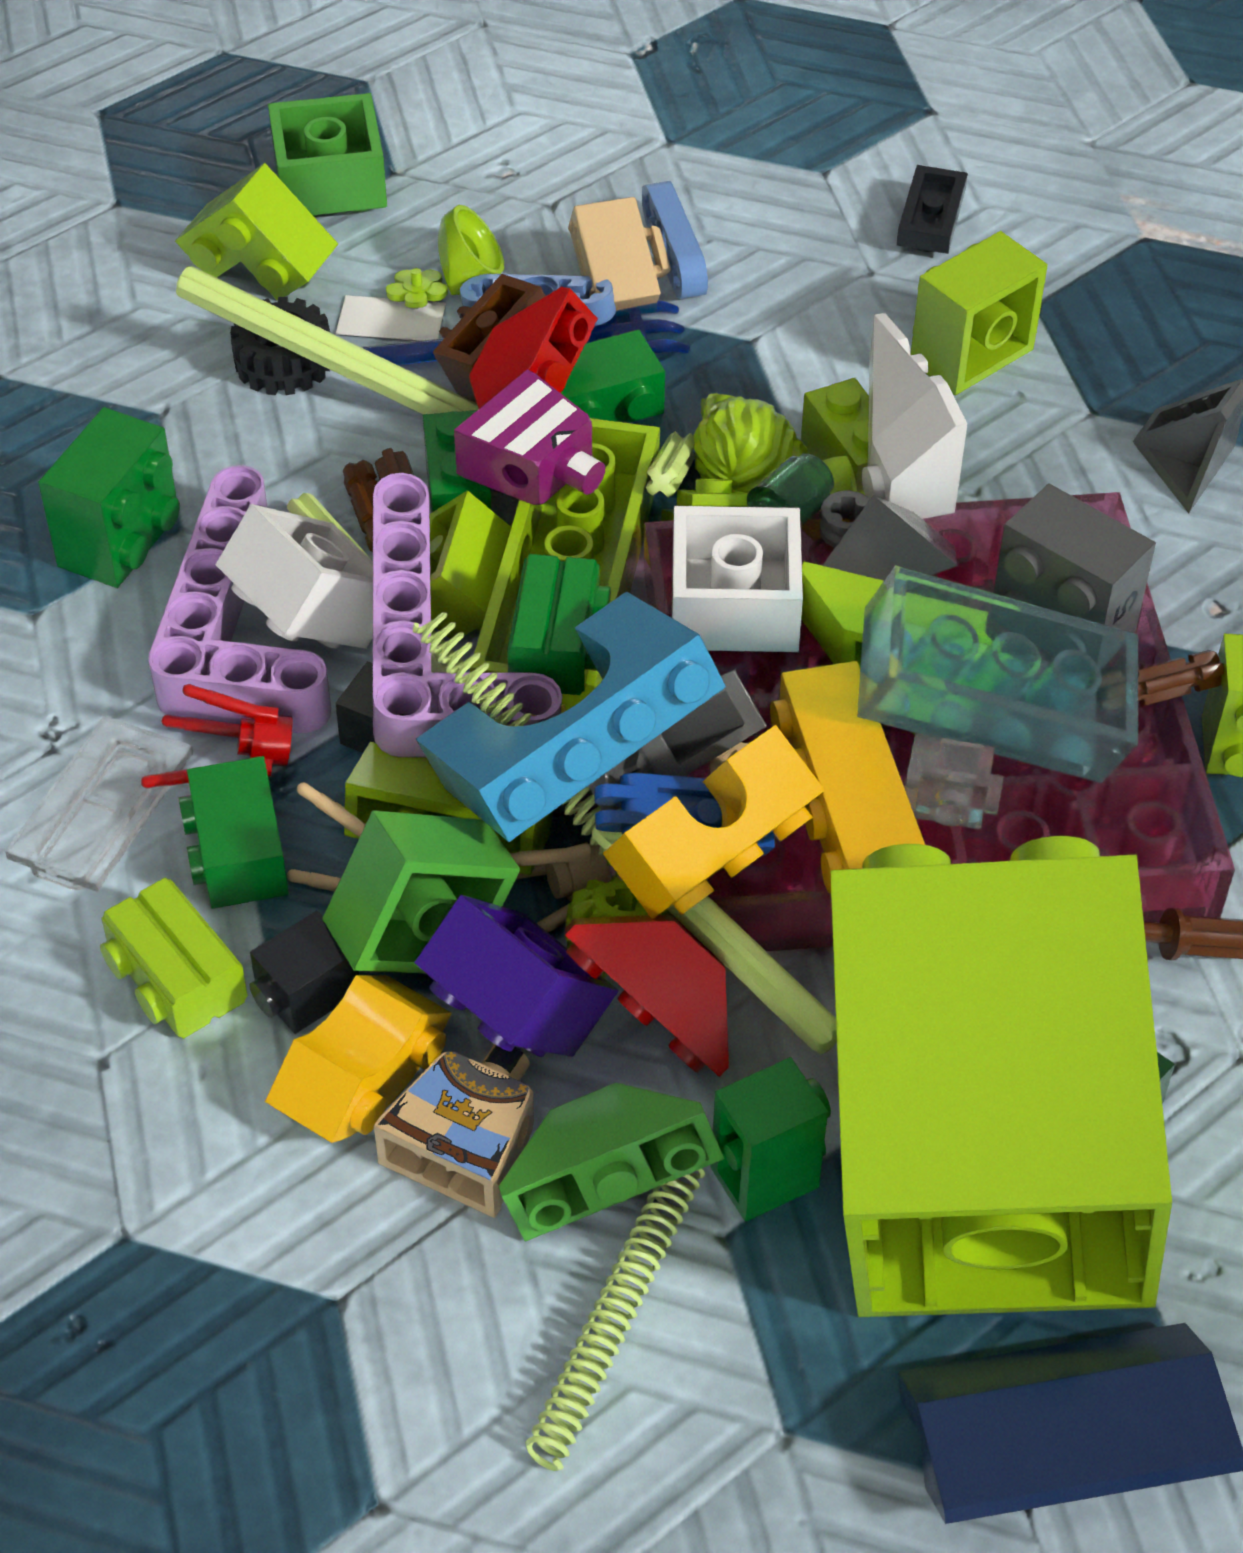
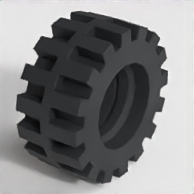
[230,297,330,395]

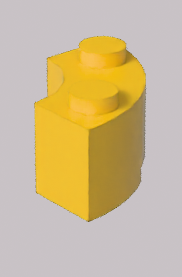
[265,975,452,1143]

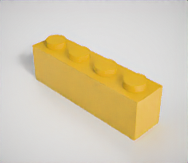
[770,661,925,893]

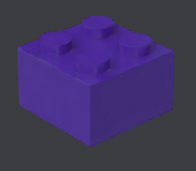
[414,895,619,1057]

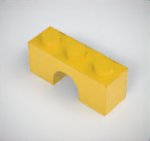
[602,725,825,919]

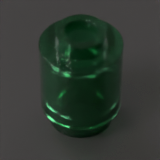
[747,454,834,527]

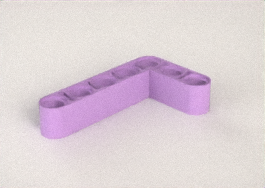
[149,465,331,733]
[373,473,562,757]

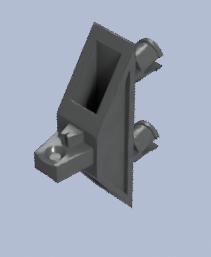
[553,670,767,817]

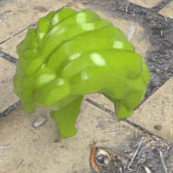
[693,393,809,508]

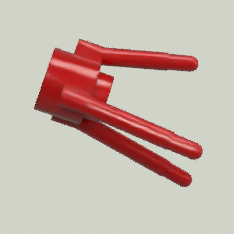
[141,684,293,788]

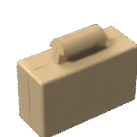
[568,197,671,318]

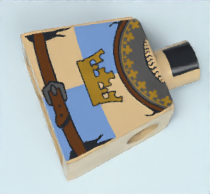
[374,1044,534,1218]

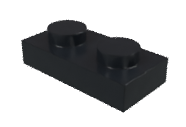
[896,165,968,254]

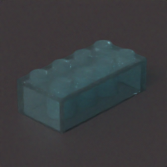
[857,565,1138,783]

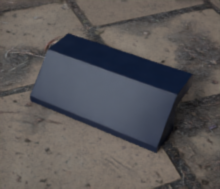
[898,1323,1243,1524]

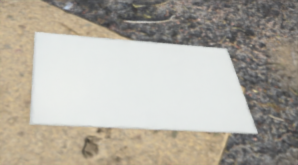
[335,295,446,342]

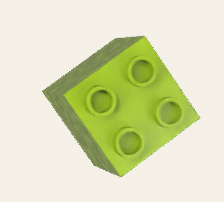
[830,836,1172,1317]

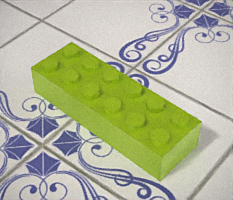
[470,418,660,711]

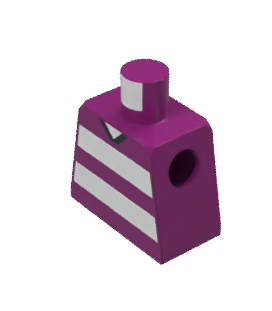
[454,369,605,505]

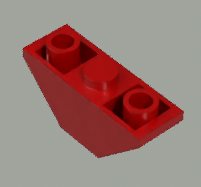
[469,287,598,409]
[565,914,729,1078]

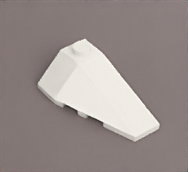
[862,313,967,519]

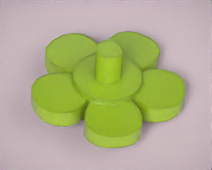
[386,268,448,308]

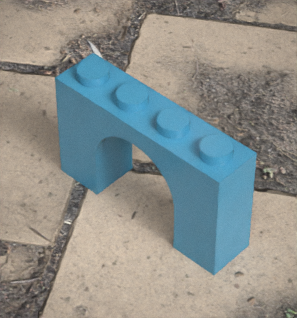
[416,591,726,842]

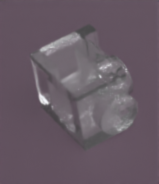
[905,733,1004,829]

